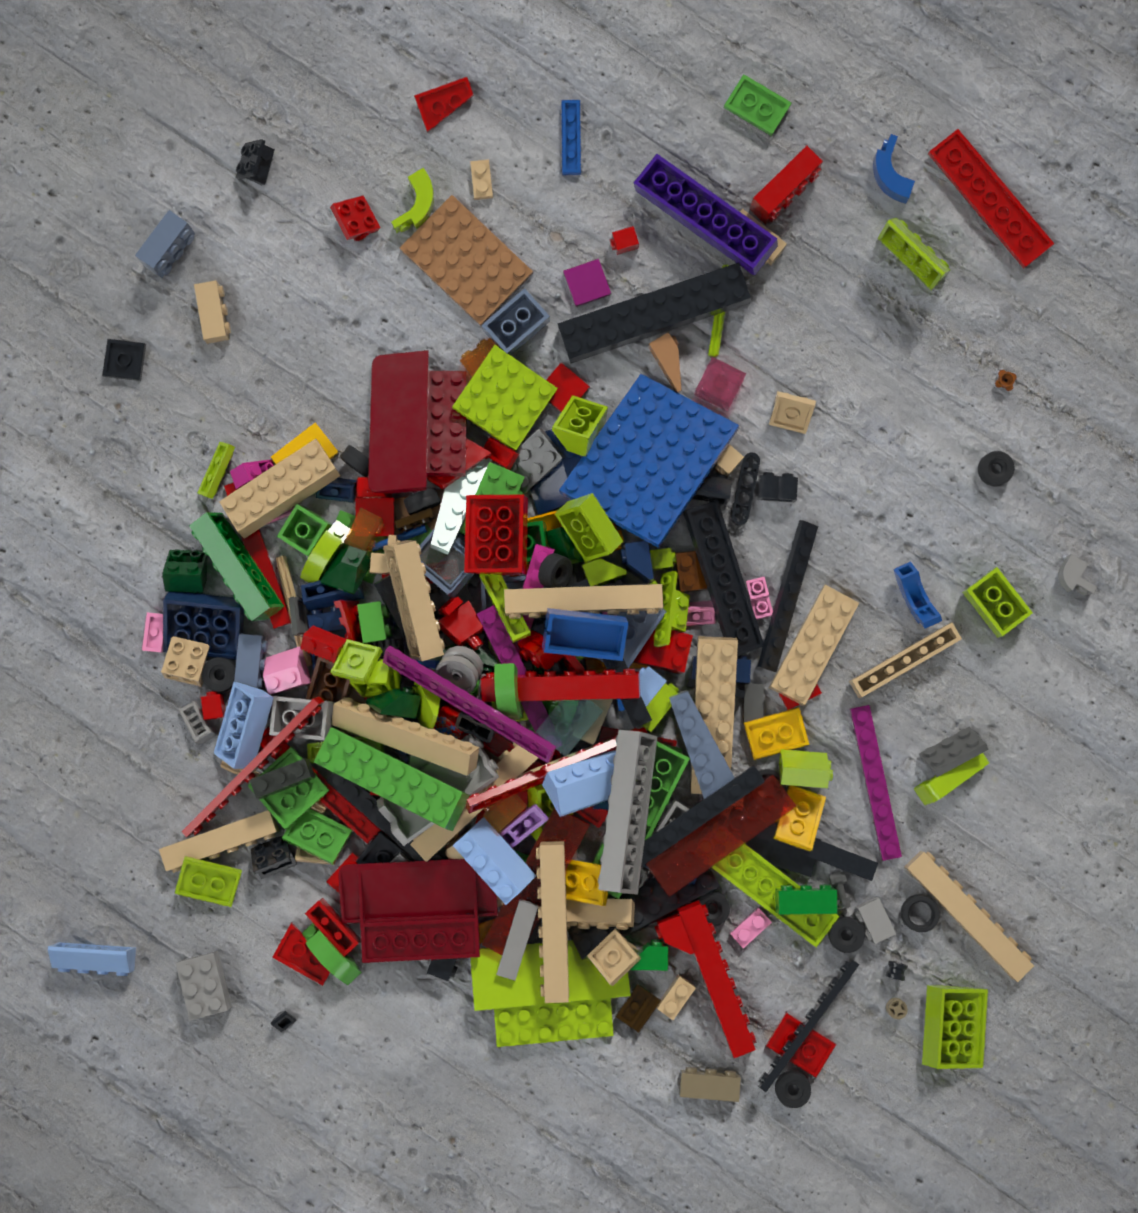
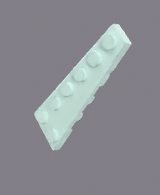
[430,458,492,555]

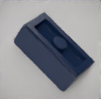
[316,478,356,503]

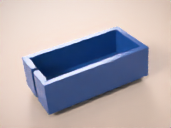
[542,608,628,661]

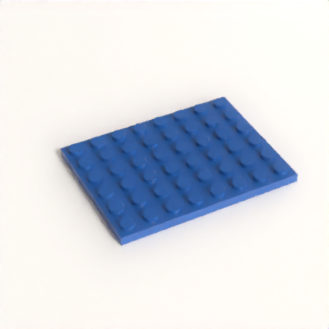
[559,374,739,548]

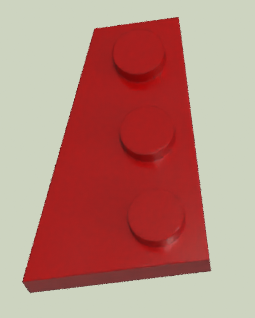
[414,77,474,133]
[427,438,491,489]

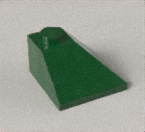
[320,546,371,595]
[366,687,421,719]

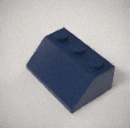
[620,541,654,584]

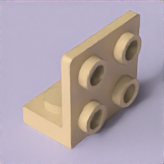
[161,636,209,687]

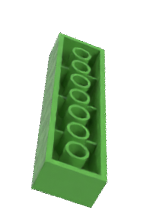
[314,727,470,831]
[592,741,690,899]

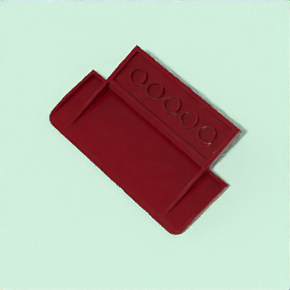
[368,350,466,493]
[338,859,499,963]

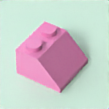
[263,646,311,695]

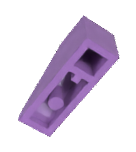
[498,804,549,848]

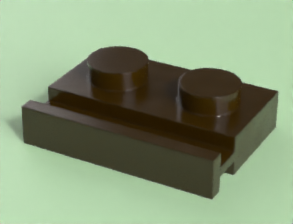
[394,508,435,532]
[615,983,661,1033]

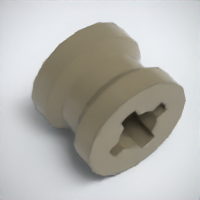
[886,998,908,1020]

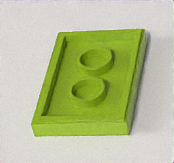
[174,856,242,907]

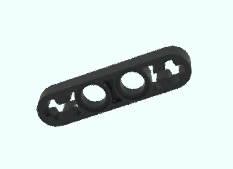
[731,452,760,526]

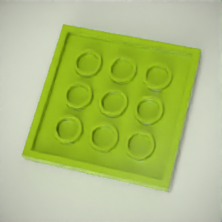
[452,345,558,451]

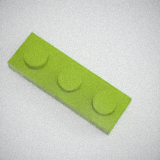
[197,442,235,499]

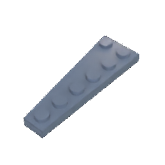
[669,691,735,799]

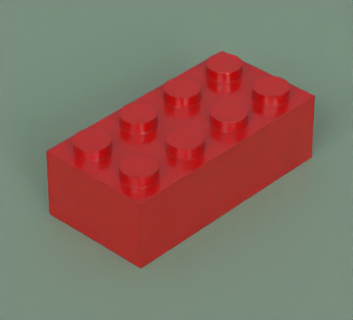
[750,146,823,225]

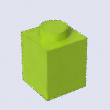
[650,548,676,571]

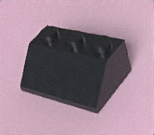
[692,474,732,505]

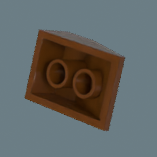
[675,551,708,593]
[306,657,353,702]

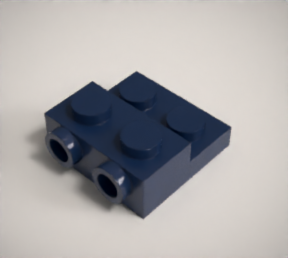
[307,607,347,638]

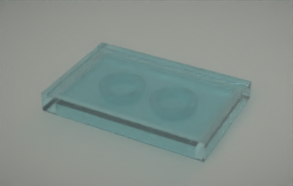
[536,699,603,757]

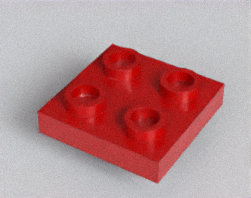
[330,195,381,241]

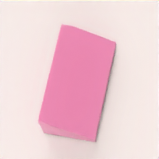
[686,601,716,626]

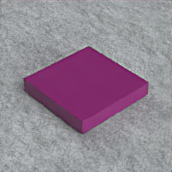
[563,259,611,307]

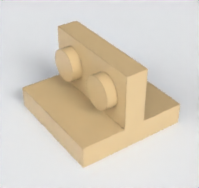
[769,391,816,434]
[587,929,641,986]

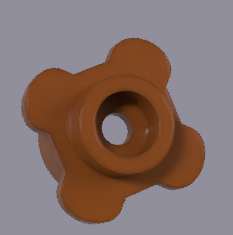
[995,370,1017,391]

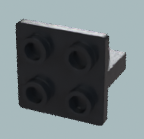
[236,139,275,186]
[251,836,297,879]

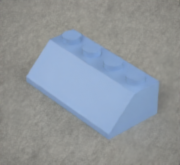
[214,682,274,769]
[542,750,616,817]
[453,817,536,905]
[48,942,136,976]

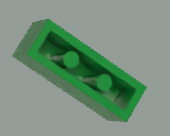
[775,884,837,915]

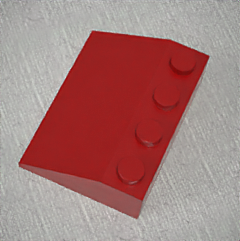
[464,494,528,575]

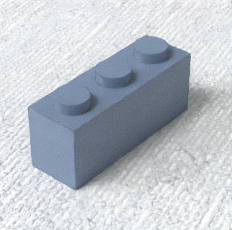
[234,634,268,690]

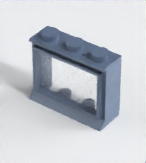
[420,525,474,598]

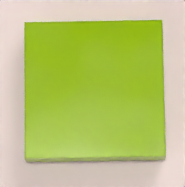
[330,639,382,684]

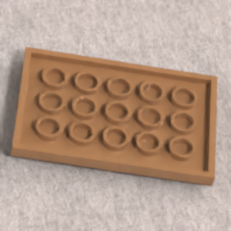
[400,195,533,326]

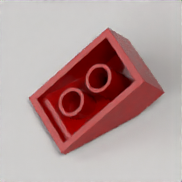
[633,628,693,674]

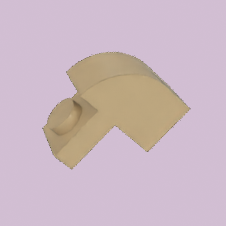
[370,535,401,575]

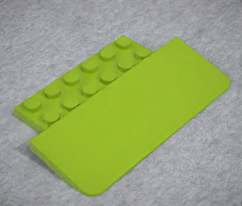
[470,940,631,1047]

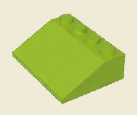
[877,217,950,290]
[922,985,988,1069]

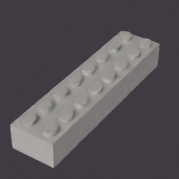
[598,730,658,894]

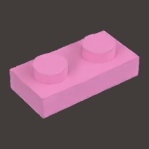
[142,612,163,653]
[730,907,772,948]

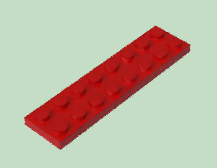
[928,129,1054,269]

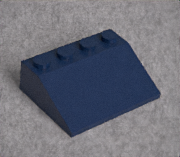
[518,429,581,515]
[163,592,245,660]

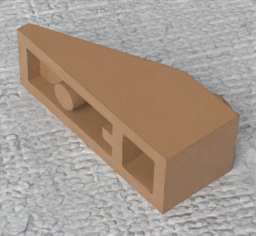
[648,332,681,394]

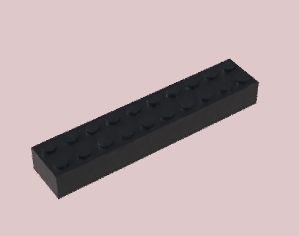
[557,262,751,364]

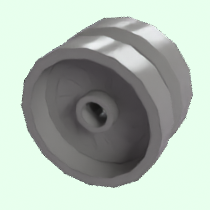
[435,646,483,694]

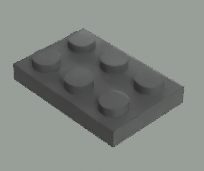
[500,428,565,494]
[919,727,989,777]

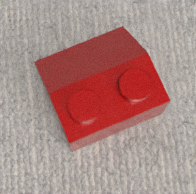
[654,912,694,954]

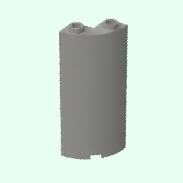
[377,734,499,846]

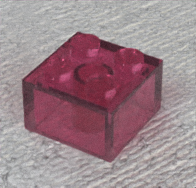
[694,357,747,411]

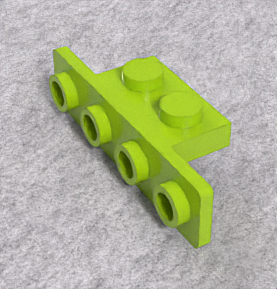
[654,571,690,647]

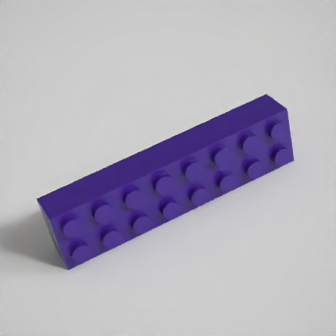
[633,154,778,276]

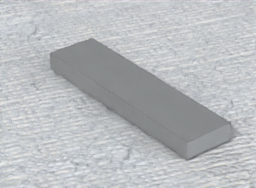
[496,899,538,980]

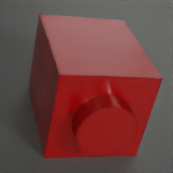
[609,226,639,255]
[201,691,226,720]

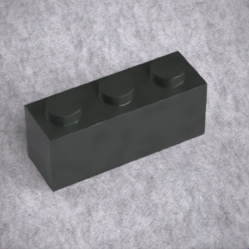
[250,758,316,799]

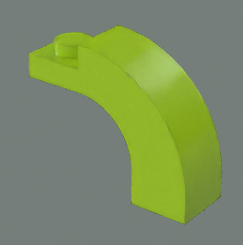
[391,167,434,233]
[300,520,353,583]

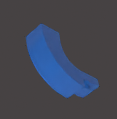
[873,134,915,204]
[893,561,942,629]

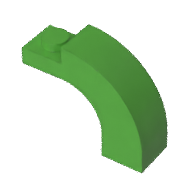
[494,663,524,721]
[302,923,362,985]

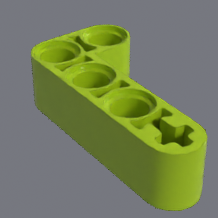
[914,753,990,805]

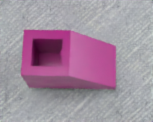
[230,459,274,489]

